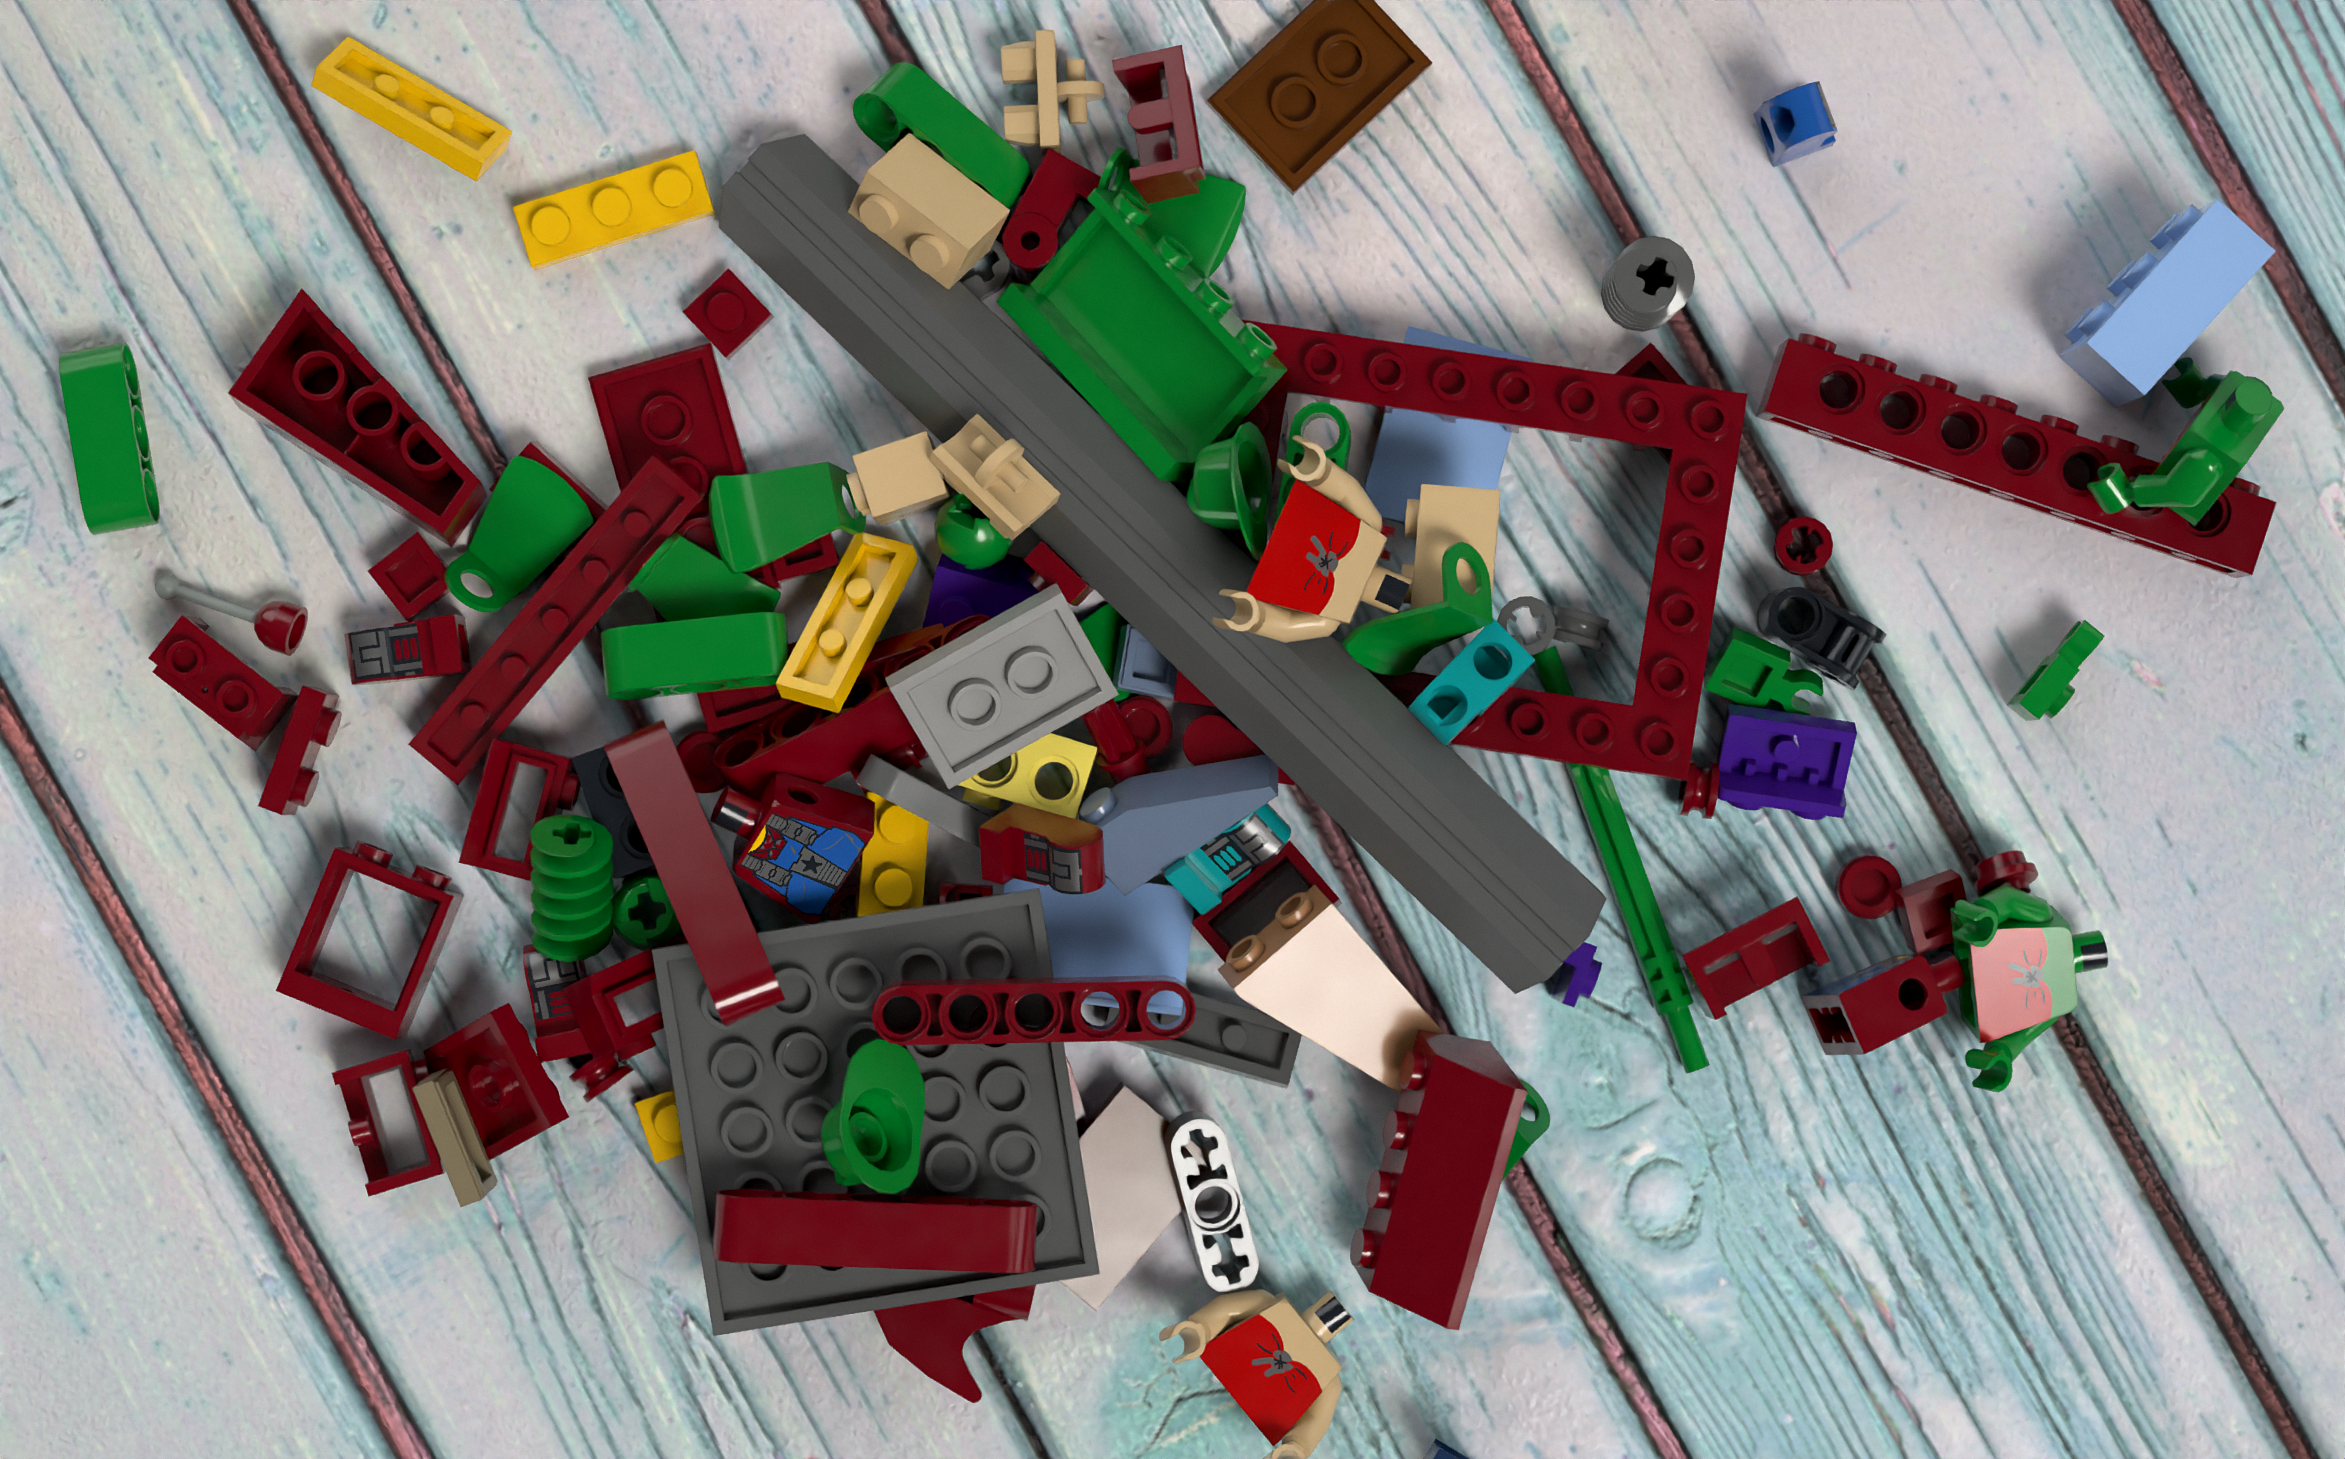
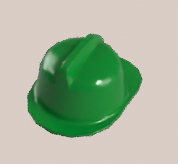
[1187,422,1272,562]
[820,1039,925,1194]

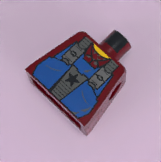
[710,773,875,924]
[1800,951,1965,1055]

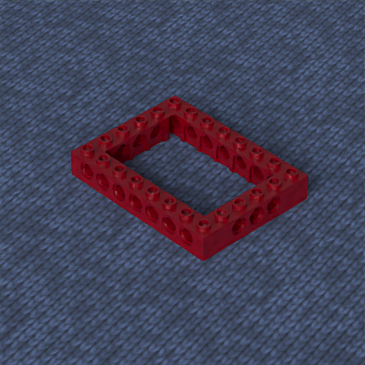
[1174,319,1747,782]

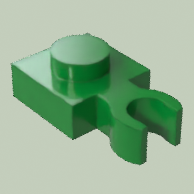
[2007,620,2105,721]
[1703,626,1824,716]

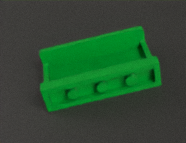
[996,188,1287,482]

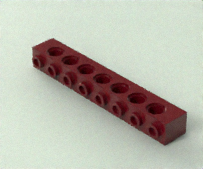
[1756,333,2277,578]

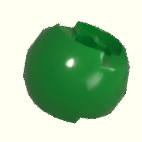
[934,493,1014,570]
[611,871,684,951]

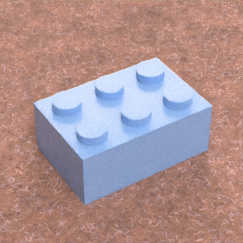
[2059,199,2276,408]

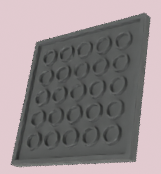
[652,888,1100,1336]

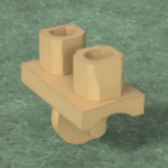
[1001,30,1105,156]
[929,414,1061,540]

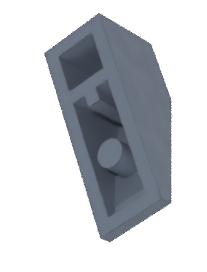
[1078,754,1278,896]

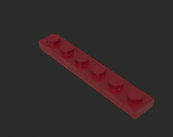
[408,453,705,786]

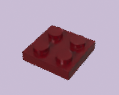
[423,1003,569,1161]

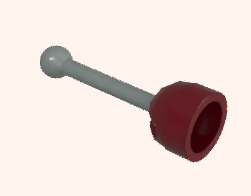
[155,574,308,656]

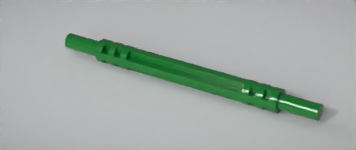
[1533,646,1710,1073]

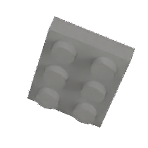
[885,583,1119,789]

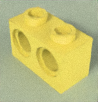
[958,733,1098,819]

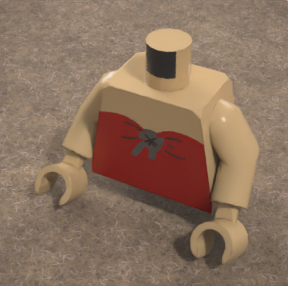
[1212,435,1412,643]
[1159,1289,1355,1459]

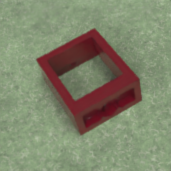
[276,840,464,1040]

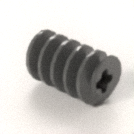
[1601,236,1695,332]

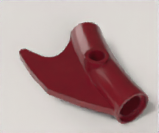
[873,1285,1036,1403]

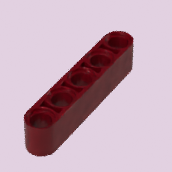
[713,614,991,801]
[603,719,785,1027]
[872,975,1196,1045]
[713,1189,1038,1273]

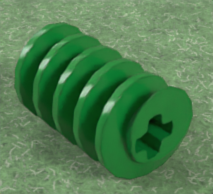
[530,815,614,962]

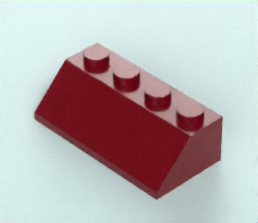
[1350,1030,1527,1330]

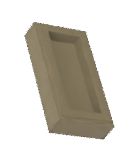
[412,1067,498,1207]

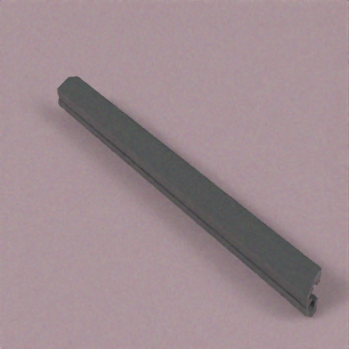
[719,134,1607,994]

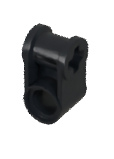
[1757,587,1887,691]

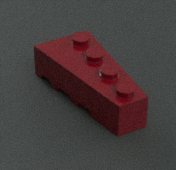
[228,288,488,548]

